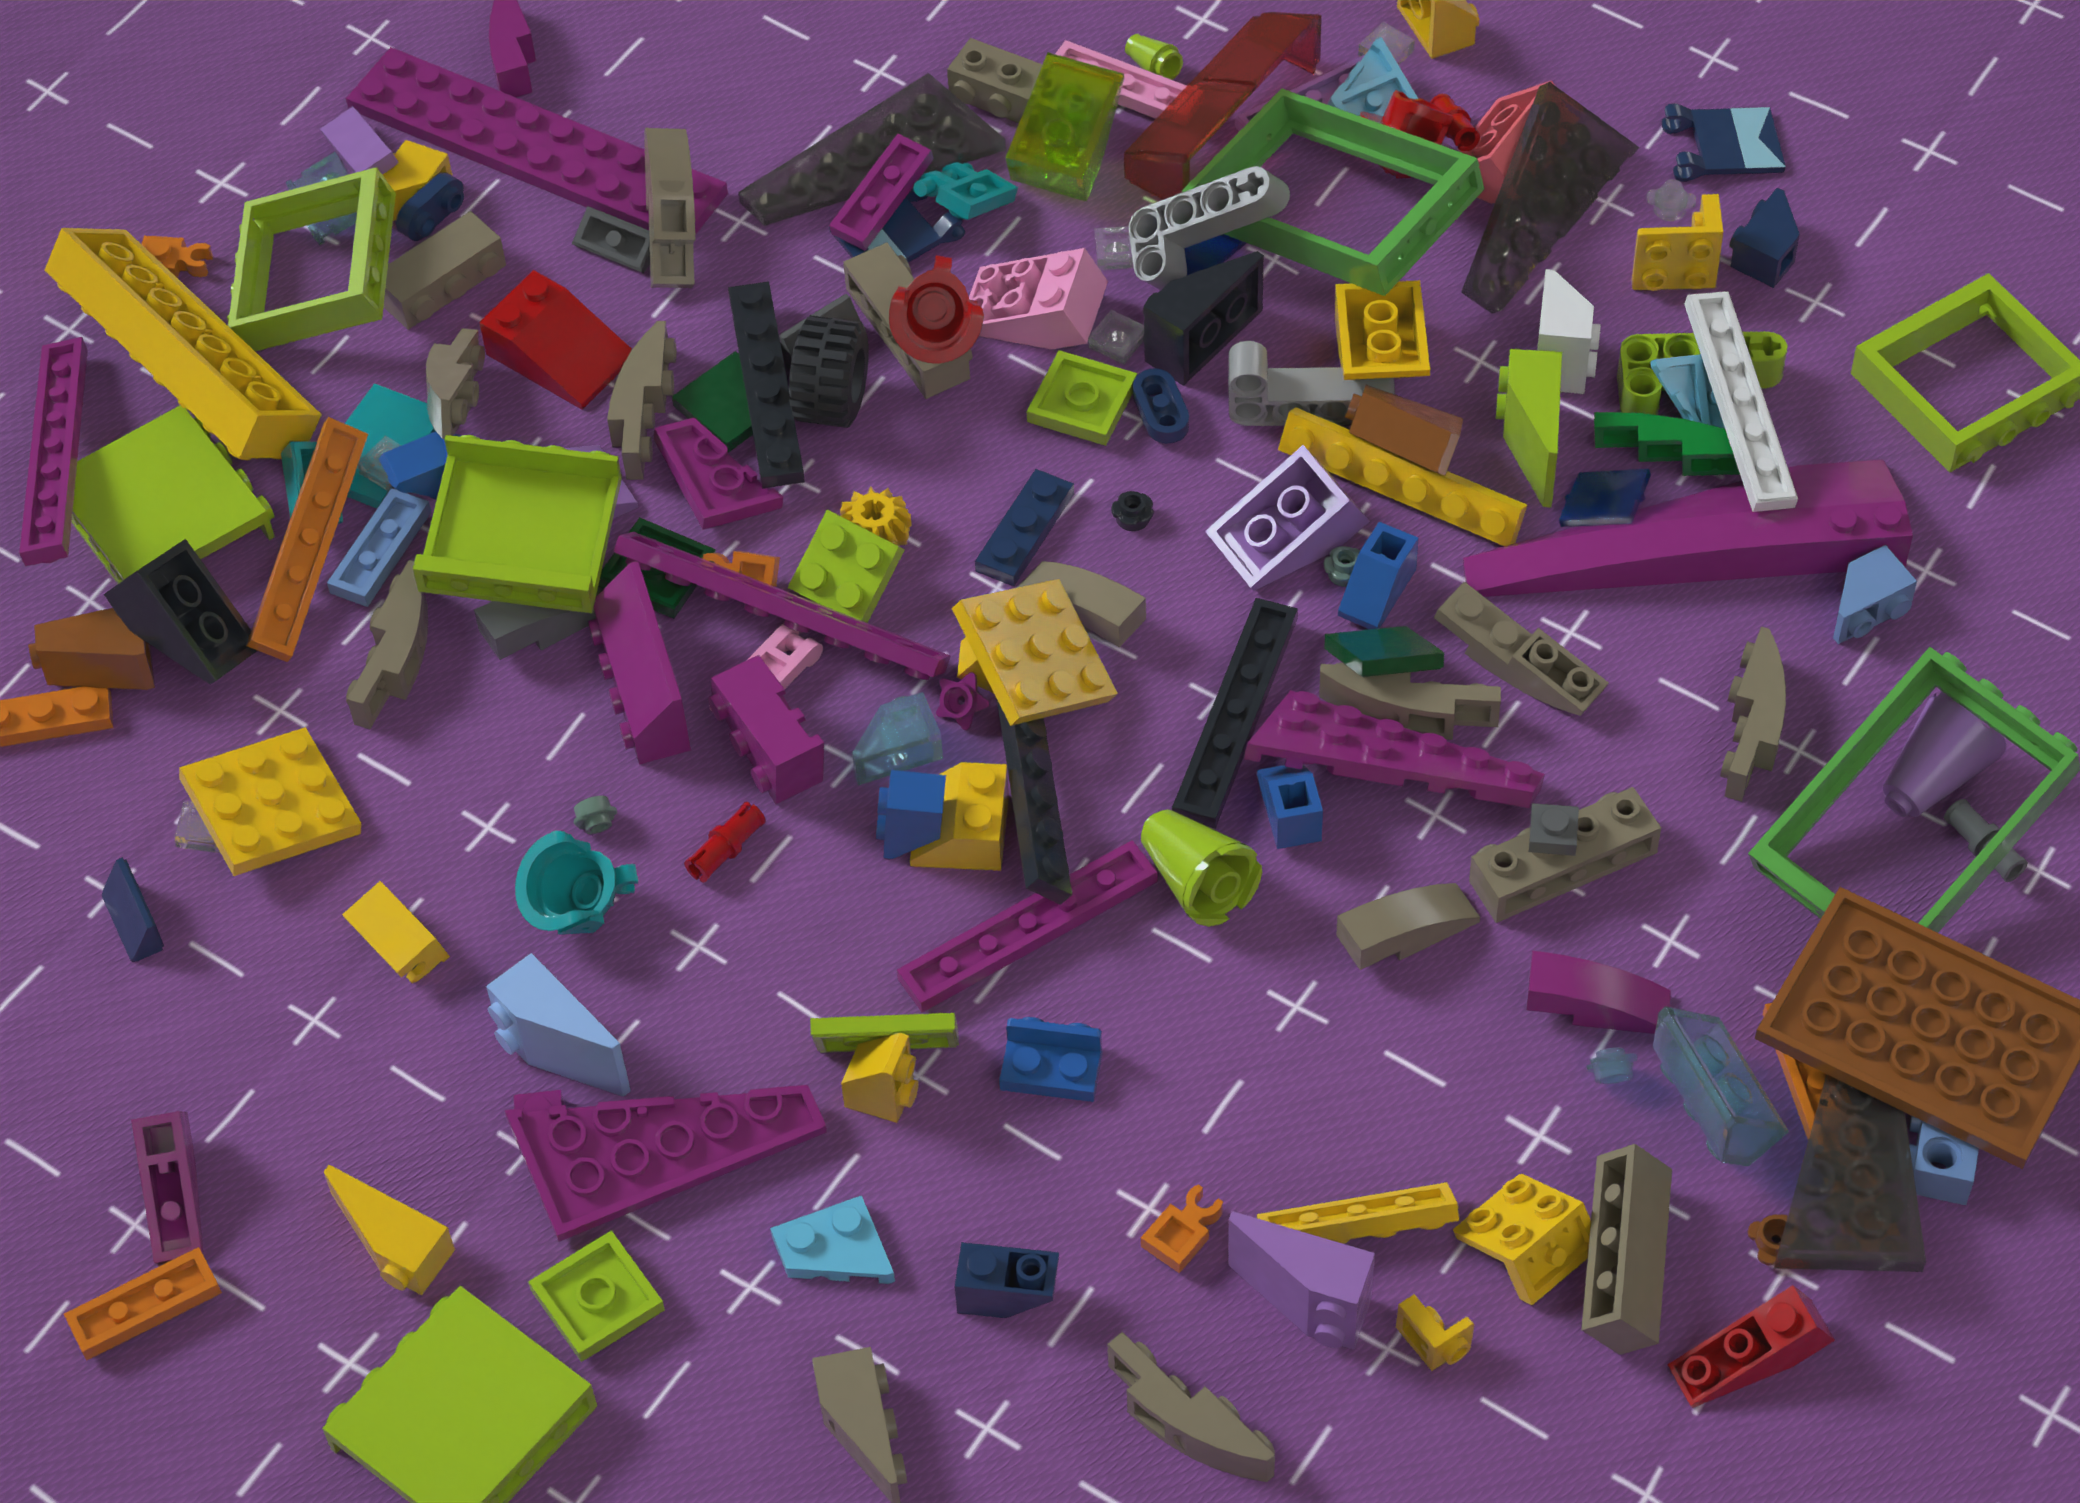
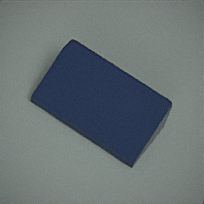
[102,857,164,962]

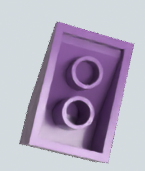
[1205,445,1370,591]
[1228,1211,1375,1350]

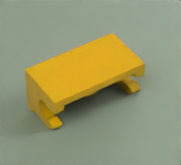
[342,881,450,983]

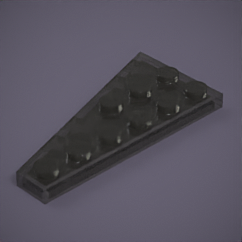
[738,73,1006,226]
[1461,82,1640,314]
[1774,1074,1926,1272]

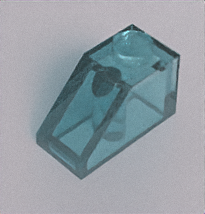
[852,692,943,786]

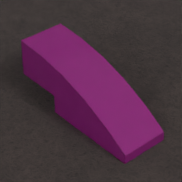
[489,0,536,97]
[1526,950,1671,1035]

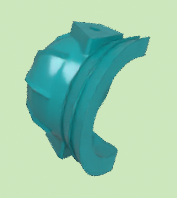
[515,830,638,935]

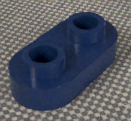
[396,172,464,241]
[1133,369,1189,444]

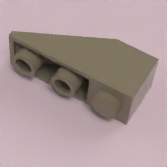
[812,1347,907,1503]

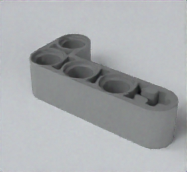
[1129,166,1290,291]
[1228,341,1395,426]

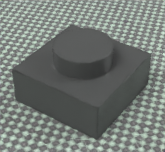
[1529,803,1579,856]

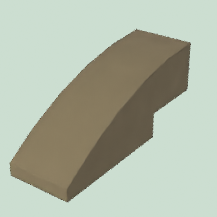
[1017,561,1146,648]
[1336,883,1480,970]

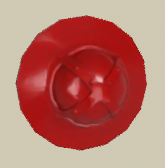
[1359,90,1458,179]

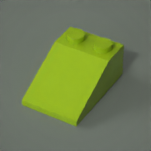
[1496,349,1562,508]

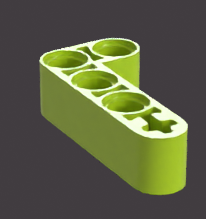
[1617,331,1788,415]

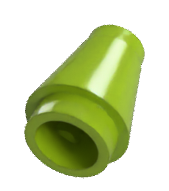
[1125,34,1183,80]

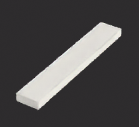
[1684,291,1798,512]

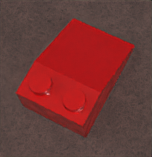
[479,270,632,410]

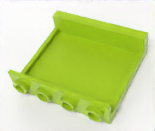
[71,406,275,584]
[413,435,622,613]
[322,1286,597,1503]

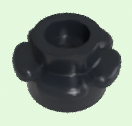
[1111,491,1154,531]

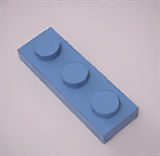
[327,488,432,607]

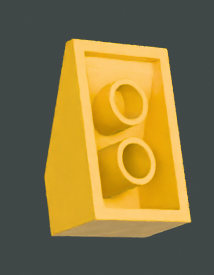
[1335,280,1430,380]

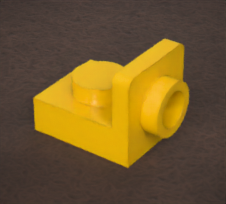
[1396,1294,1474,1371]

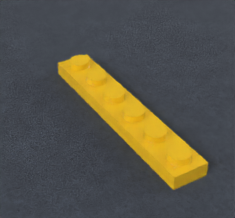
[1278,407,1527,546]

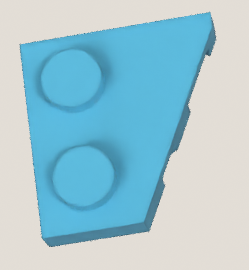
[1327,37,1418,117]
[1650,354,1725,429]
[770,1195,895,1284]

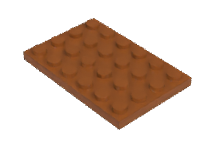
[1755,887,2080,1170]

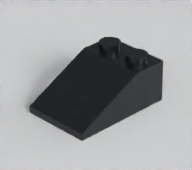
[1143,251,1264,386]
[103,539,258,685]

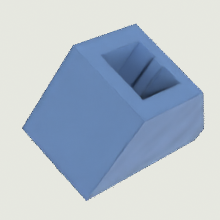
[1833,545,1917,644]

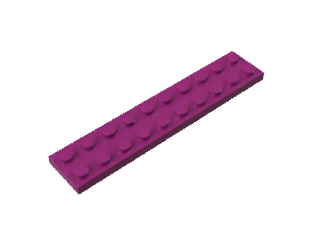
[346,47,728,235]

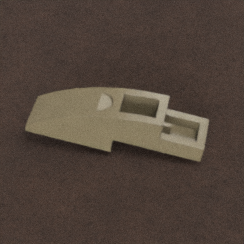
[644,128,696,288]
[607,321,677,480]
[426,328,485,439]
[346,560,428,729]
[1434,582,1609,716]
[1720,627,1786,802]
[1319,663,1501,740]
[1107,1332,1275,1482]

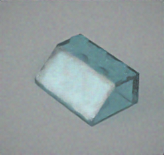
[1653,1006,1789,1167]

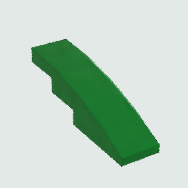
[1594,412,1740,476]

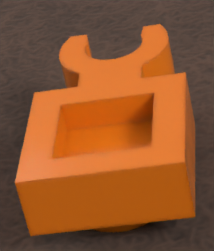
[141,235,213,278]
[703,551,780,587]
[1141,1184,1223,1273]

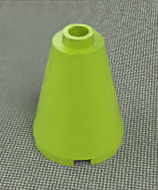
[1141,809,1263,927]

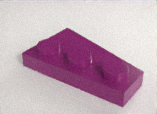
[654,418,783,530]

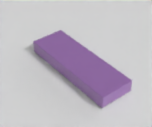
[320,106,399,175]

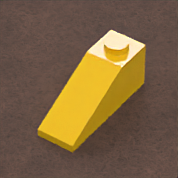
[324,1165,455,1295]

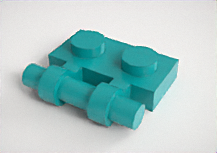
[914,162,1018,220]

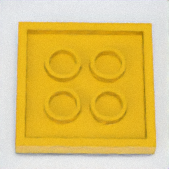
[952,579,1118,726]
[179,727,361,876]

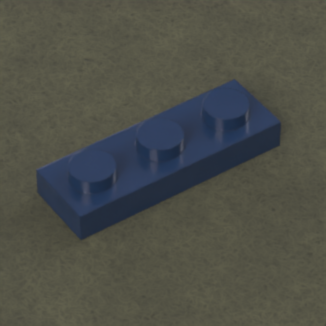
[975,469,1074,587]

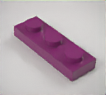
[829,134,934,251]

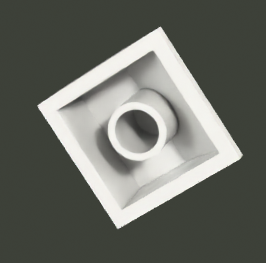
[1537,269,1601,394]

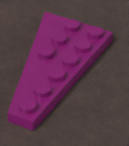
[1244,690,1545,808]
[504,1085,827,1242]

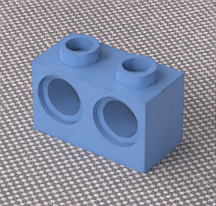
[1902,1115,1979,1205]

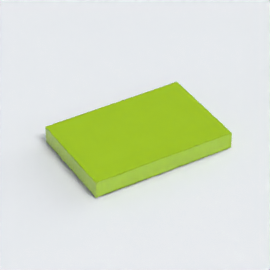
[810,1013,959,1053]

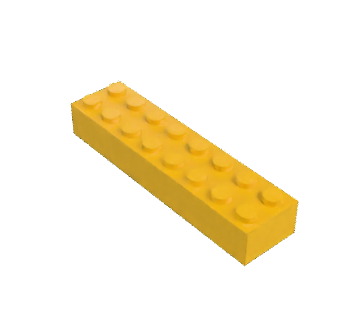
[44,228,322,460]

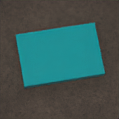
[344,383,436,509]

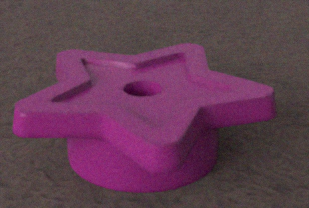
[936,672,990,730]

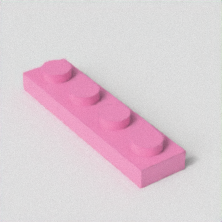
[1047,40,1207,131]

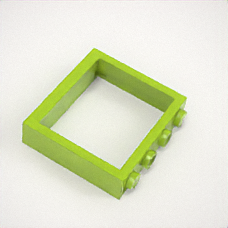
[227,167,396,351]
[1851,273,2080,473]

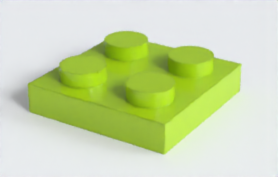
[1027,350,1137,446]
[787,510,905,623]
[528,1230,665,1362]

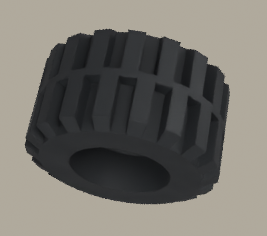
[789,315,869,428]

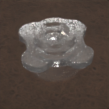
[1646,179,1696,221]

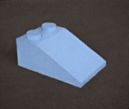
[486,953,631,1097]

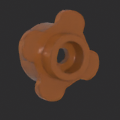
[1747,1214,1805,1266]

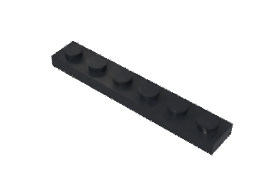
[728,281,805,489]
[1172,598,1298,829]
[997,700,1073,905]

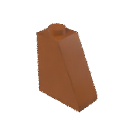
[1345,385,1463,476]
[28,608,155,690]

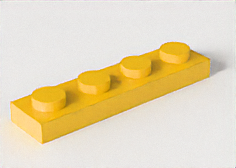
[1257,1182,1459,1244]

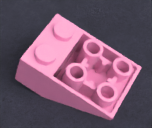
[969,248,1108,350]

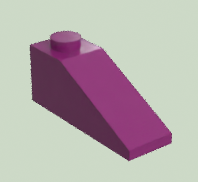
[131,1111,204,1263]

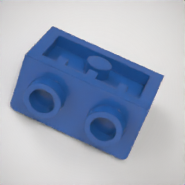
[999,1017,1103,1102]

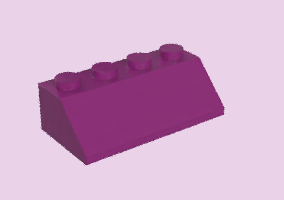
[588,561,691,765]

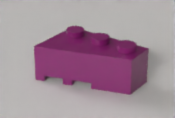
[708,655,824,804]

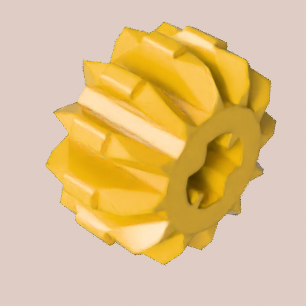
[840,486,912,546]

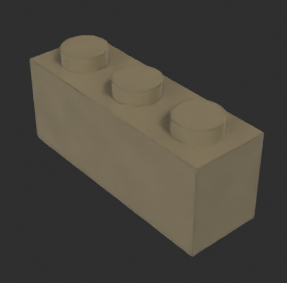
[384,211,506,330]

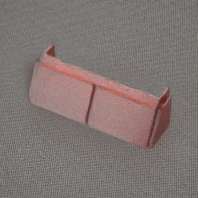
[1124,12,1322,200]

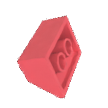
[1457,80,1579,204]

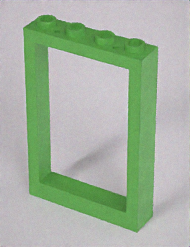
[1182,89,1484,296]
[1748,647,2080,933]

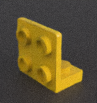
[1631,194,1723,291]
[1453,1174,1591,1305]

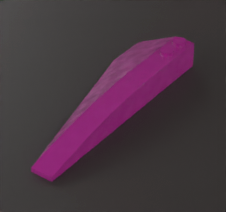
[1463,459,1913,597]

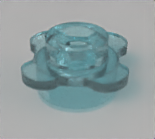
[1586,1048,1638,1084]

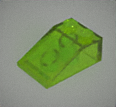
[1005,52,1125,202]

